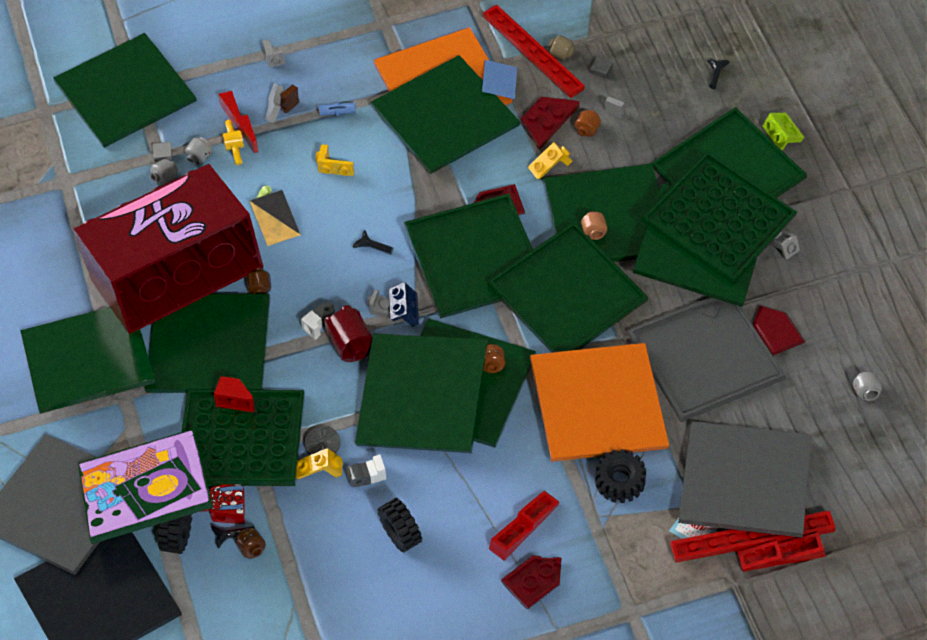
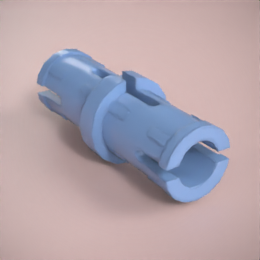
[319,102,356,116]

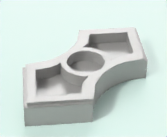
[265,83,284,123]

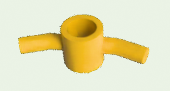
[223,120,244,165]

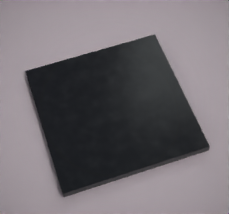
[14,532,182,640]

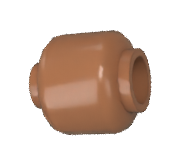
[581,211,607,240]

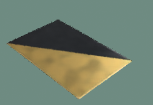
[250,190,301,246]

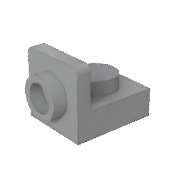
[263,39,285,67]
[770,230,800,259]
[367,289,390,319]

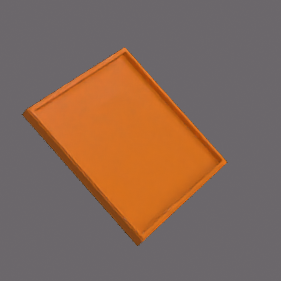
[374,27,512,105]
[530,343,669,462]

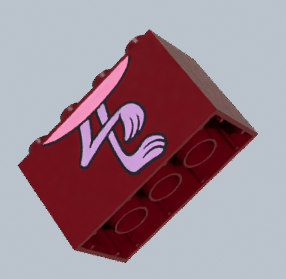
[73,164,264,334]

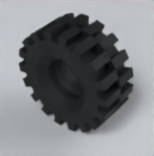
[595,449,646,503]
[377,498,422,553]
[158,514,192,554]

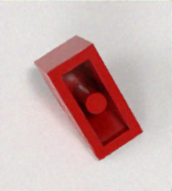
[214,376,255,412]

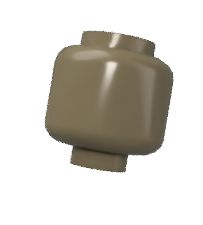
[548,35,575,61]

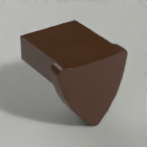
[280,84,299,113]

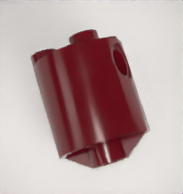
[324,305,373,362]

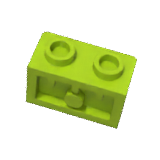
[762,112,804,150]

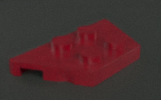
[520,97,580,150]

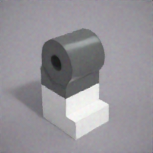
[301,302,335,340]
[346,455,386,487]

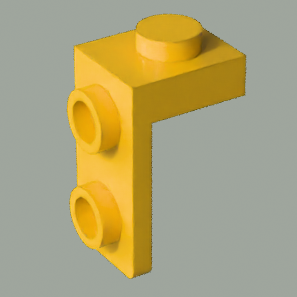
[528,142,573,180]
[315,144,355,176]
[296,448,343,479]

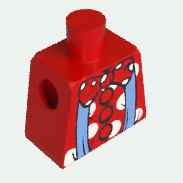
[200,485,245,524]

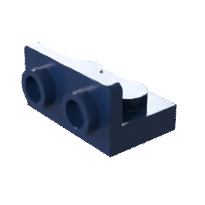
[389,282,419,327]

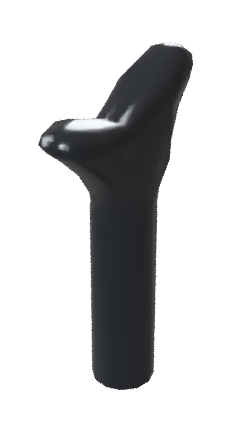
[707,59,730,89]
[353,230,394,254]
[211,526,255,548]

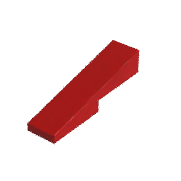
[218,91,258,153]
[489,491,559,561]
[737,532,826,572]

